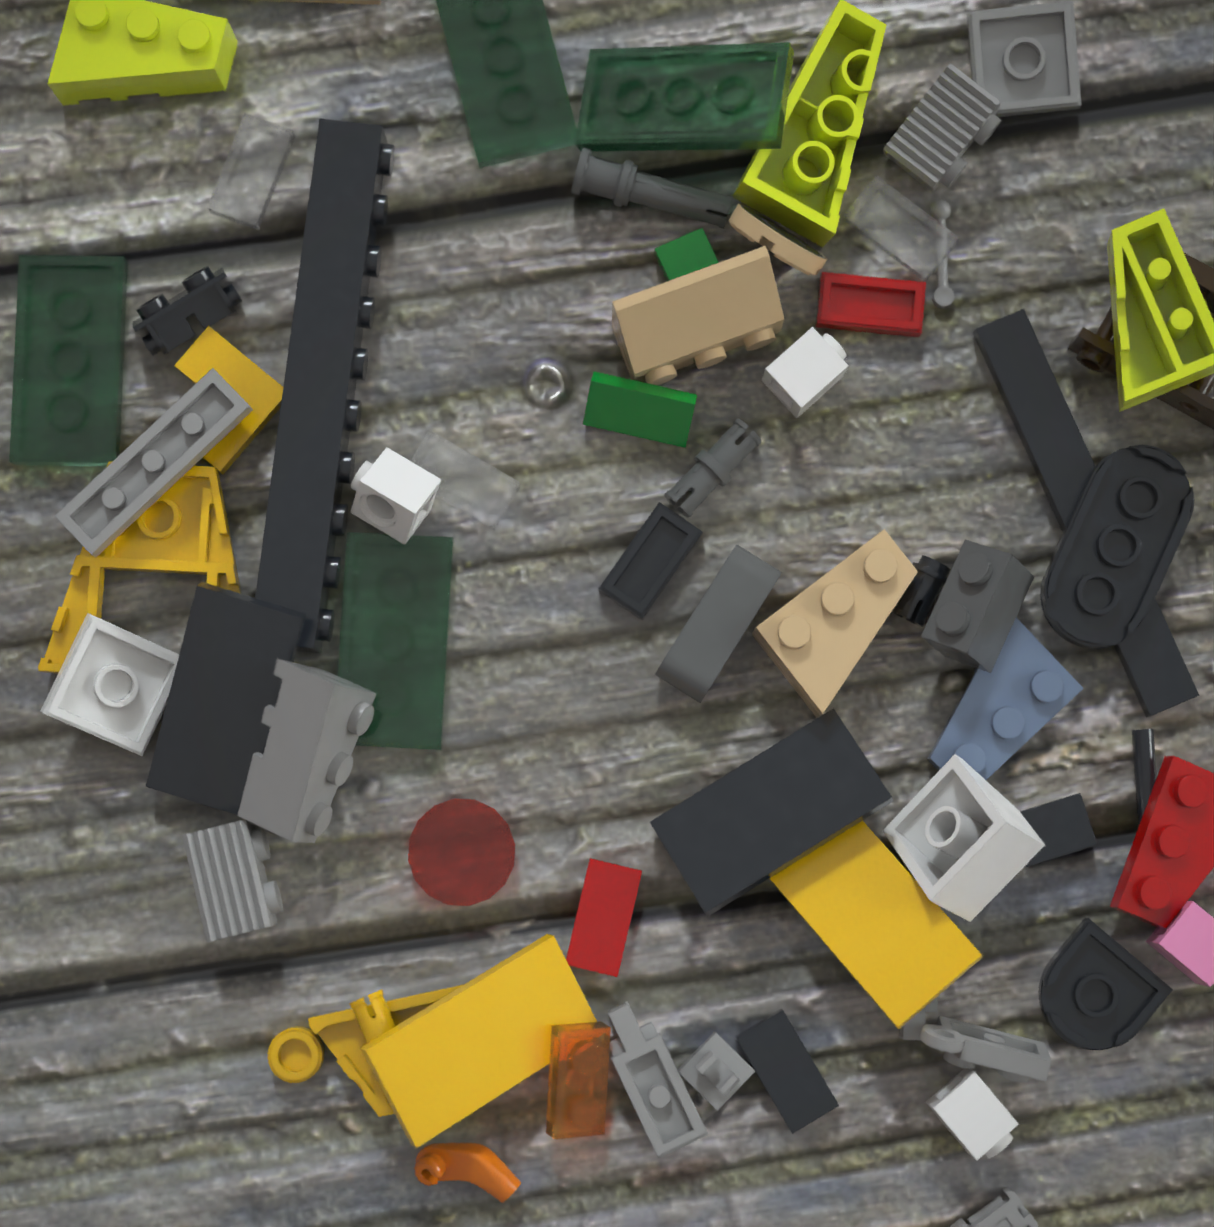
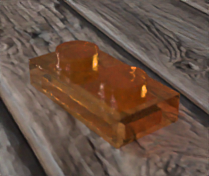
[546,1021,611,1140]

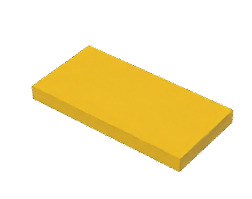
[769,821,982,1030]
[360,934,602,1148]

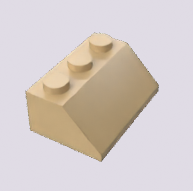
[612,246,784,386]

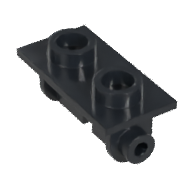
[132,266,243,356]

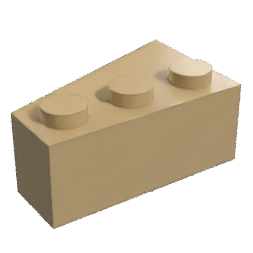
[752,529,918,718]

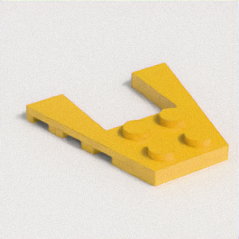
[38,461,241,673]

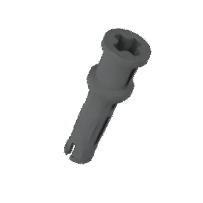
[571,148,733,229]

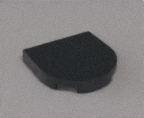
[1039,918,1173,1050]

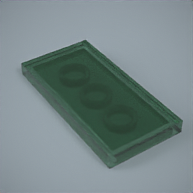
[435,0,579,169]
[575,42,794,152]
[9,255,128,466]
[338,532,454,751]

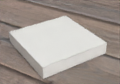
[41,613,179,756]

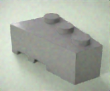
[237,659,377,843]

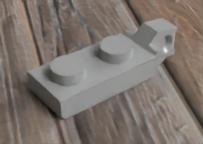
[608,1001,708,1159]

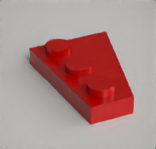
[1109,755,1214,928]

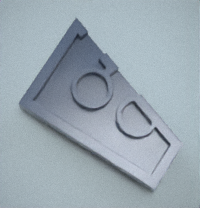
[927,617,1084,780]

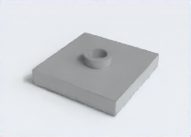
[967,1,1081,117]

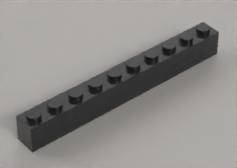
[255,118,395,653]

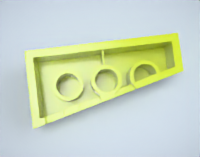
[732,0,887,247]

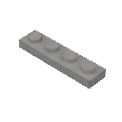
[55,368,253,557]

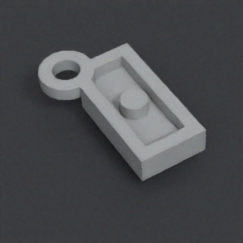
[919,1015,1052,1083]

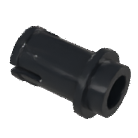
[892,555,951,627]

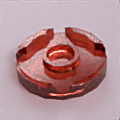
[408,799,515,906]

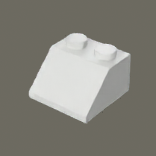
[882,754,1045,922]

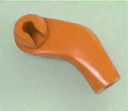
[414,1142,521,1203]

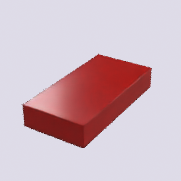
[815,272,926,338]
[566,858,642,977]

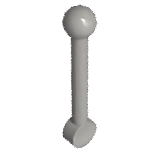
[930,200,954,309]

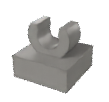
[678,1031,755,1111]

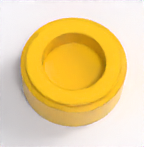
[268,1026,325,1083]

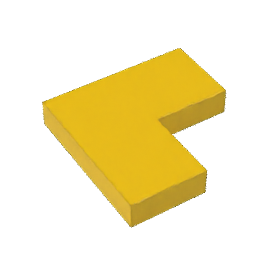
[174,326,283,475]

